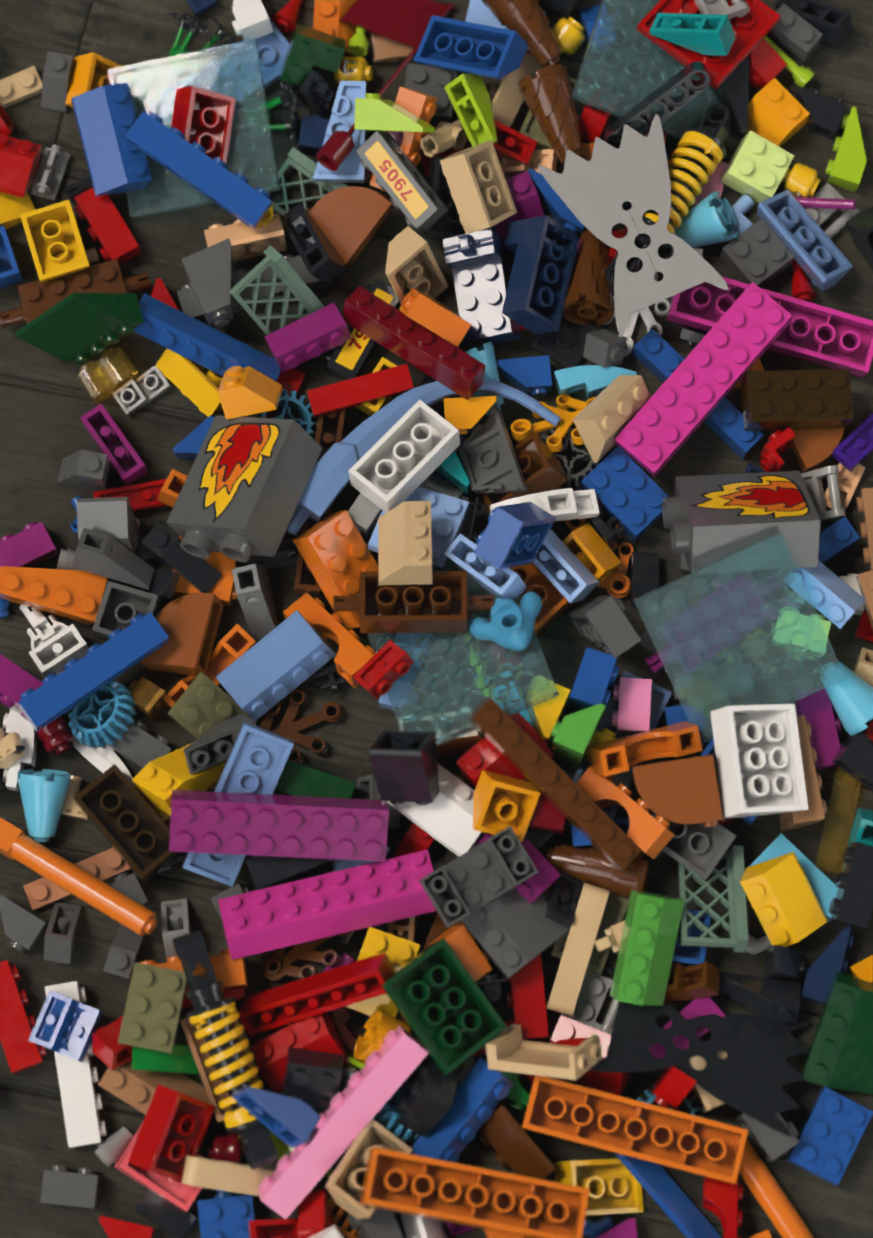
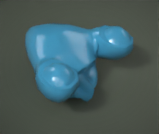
[470,592,542,651]

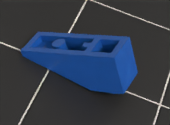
[528,168,587,236]
[231,1086,320,1148]

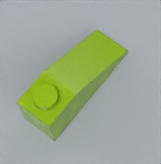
[444,74,497,146]
[354,93,435,133]

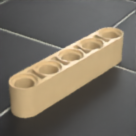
[546,883,610,1016]
[182,1155,276,1196]

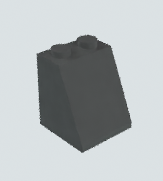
[181,238,234,328]

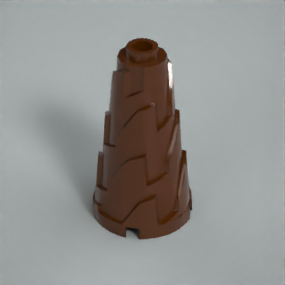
[482,0,562,67]
[518,64,584,165]
[563,229,614,326]
[547,844,652,899]

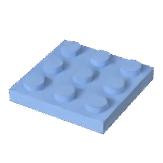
[368,487,469,571]

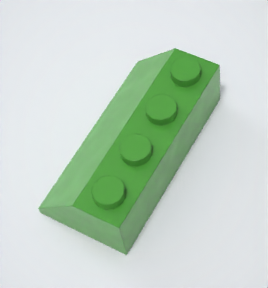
[548,703,605,770]
[610,890,684,1005]

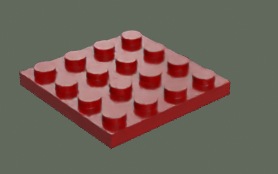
[637,0,781,89]

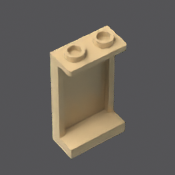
[486,1024,602,1080]

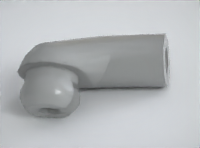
[745,934,772,954]

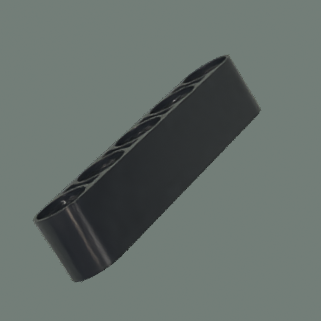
[604,61,710,149]

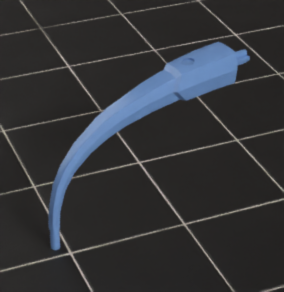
[286,378,561,535]

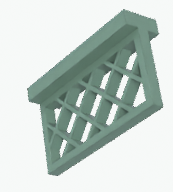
[265,147,349,216]
[229,245,325,335]
[678,846,748,953]

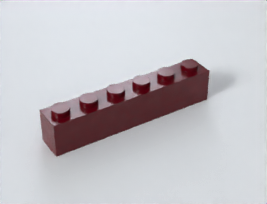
[343,286,486,400]

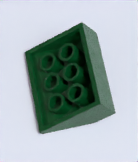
[15,293,144,364]
[381,938,507,1075]
[802,971,873,1094]

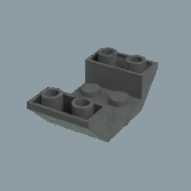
[419,826,538,927]

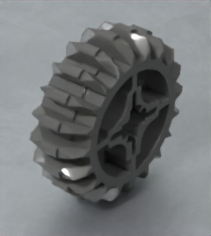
[540,427,604,490]

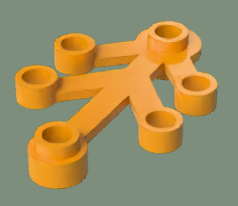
[511,394,596,452]

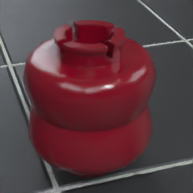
[37,717,75,756]
[208,1133,246,1164]

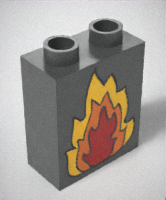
[166,416,322,562]
[662,471,821,574]

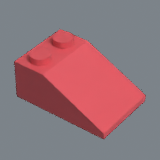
[114,1122,205,1212]

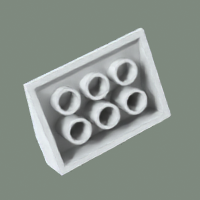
[710,704,809,818]

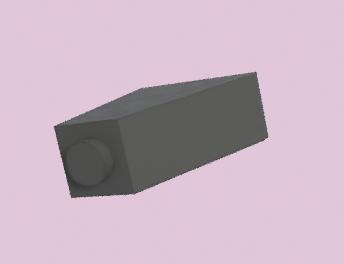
[57,450,113,492]

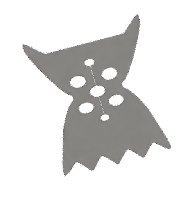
[538,114,729,336]

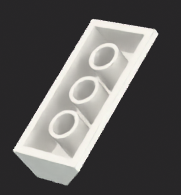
[379,764,486,857]

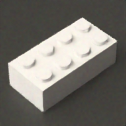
[348,400,460,513]

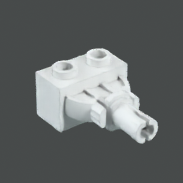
[19,605,89,679]

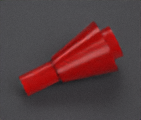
[272,0,303,32]
[791,259,816,302]

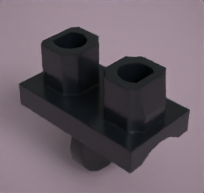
[307,649,346,694]

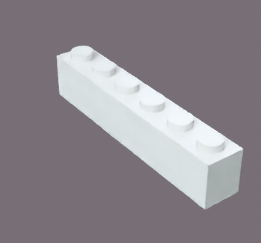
[45,981,107,1148]

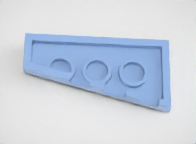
[313,81,366,183]

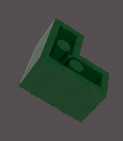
[280,23,345,87]

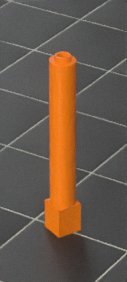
[0,817,157,936]
[732,1125,814,1238]

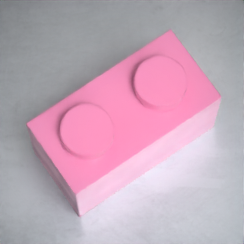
[612,677,652,735]

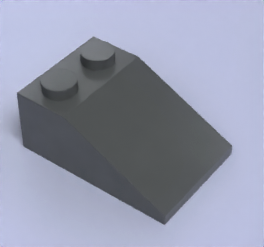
[652,812,736,880]

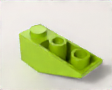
[825,106,867,193]

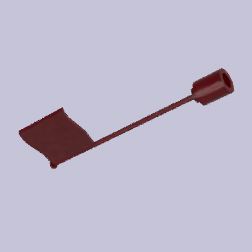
[316,0,455,171]

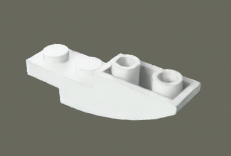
[490,488,600,521]
[3,706,37,791]

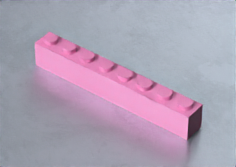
[258,1025,428,1219]

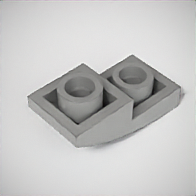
[112,365,173,415]

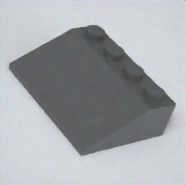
[459,887,570,980]

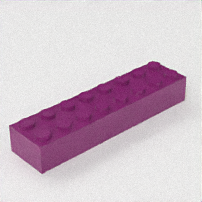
[169,790,389,862]

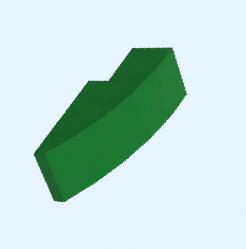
[132,1045,200,1075]

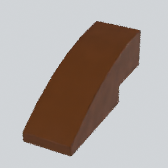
[664,962,720,1002]

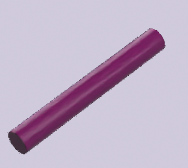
[795,197,856,210]

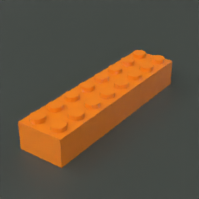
[522,1075,748,1184]
[360,1147,590,1238]

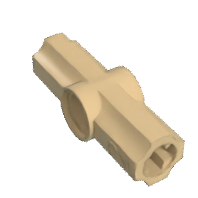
[420,120,469,157]

